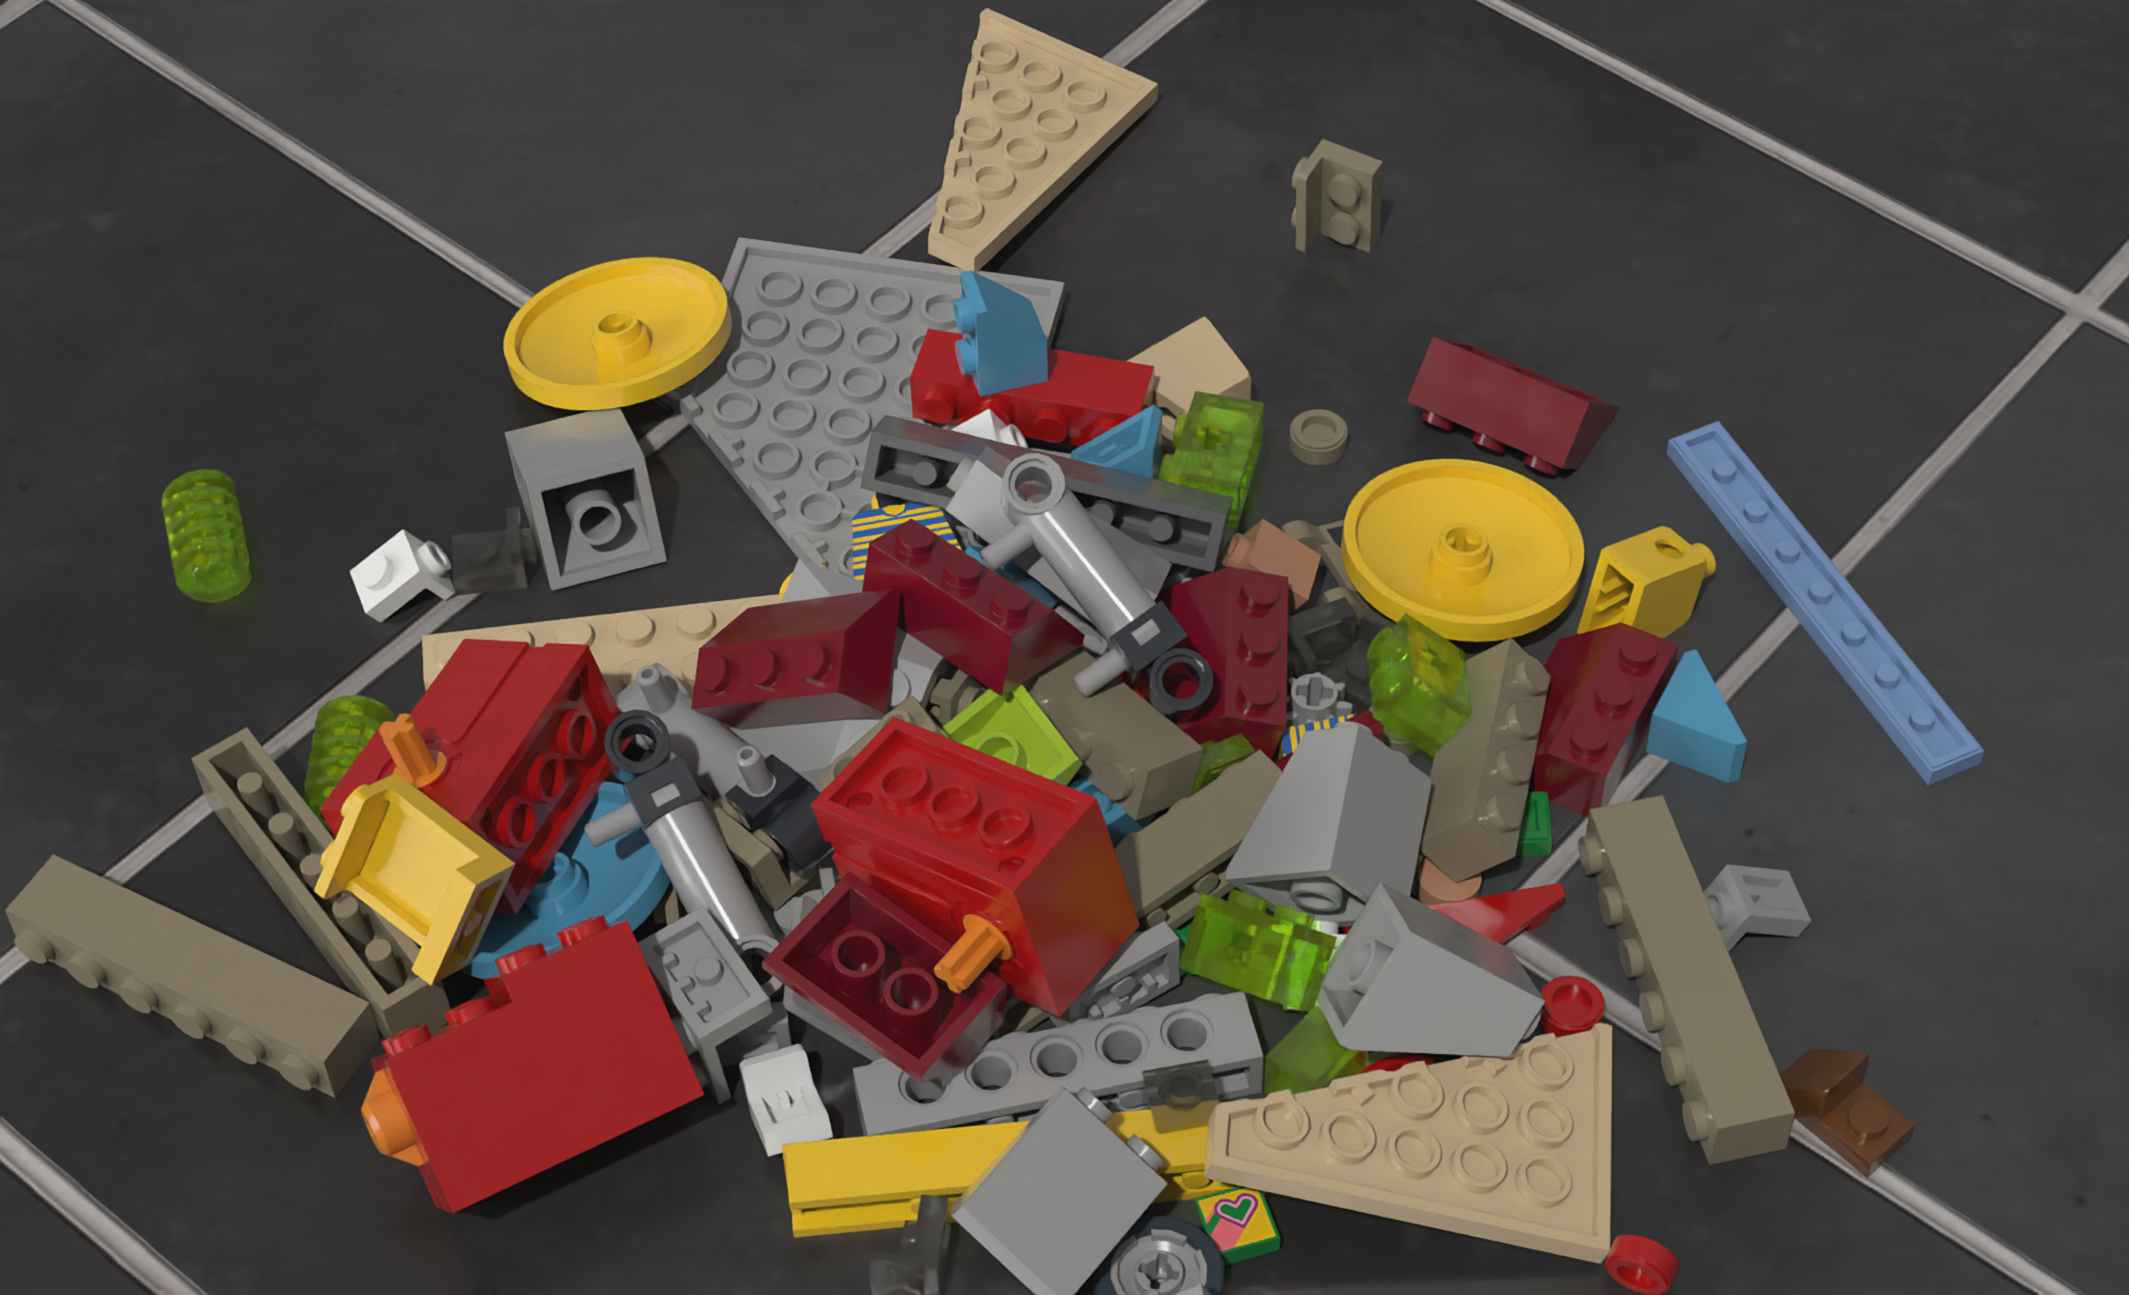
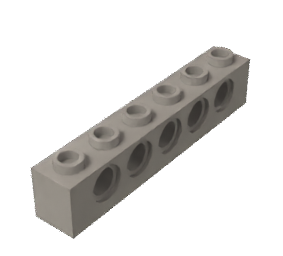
[853,991,1263,1136]

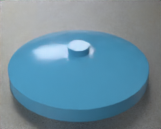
[460,782,671,979]

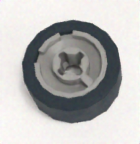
[1093,1216,1224,1295]

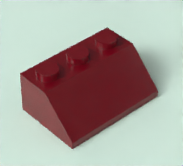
[1407,337,1619,475]
[862,518,1085,696]
[1148,567,1288,763]
[691,588,901,730]
[1528,622,1679,817]
[762,871,1007,1083]

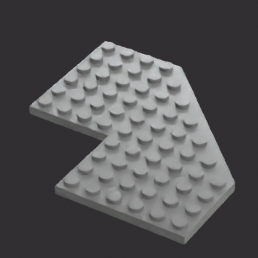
[679,237,1247,683]

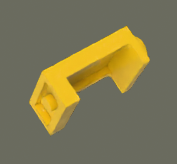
[314,773,515,986]

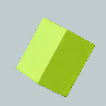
[941,683,1083,786]

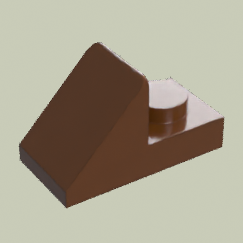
[1780,1049,1915,1178]

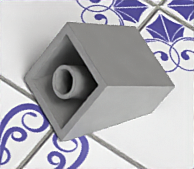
[505,407,667,591]
[1225,722,1432,929]
[1312,882,1545,1057]
[950,1086,1168,1295]

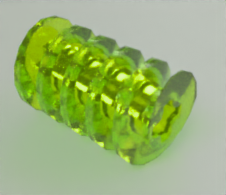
[161,469,252,603]
[302,695,395,834]

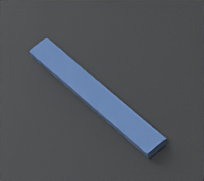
[1666,421,1984,786]

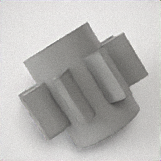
[1286,672,1352,728]

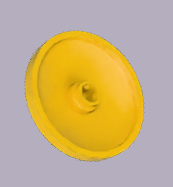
[503,257,732,410]
[1341,459,1584,642]

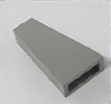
[945,446,1172,622]

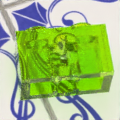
[1159,391,1264,527]
[1367,613,1472,756]
[1178,888,1337,1013]

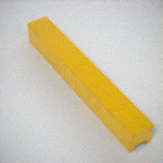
[782,1098,1267,1238]

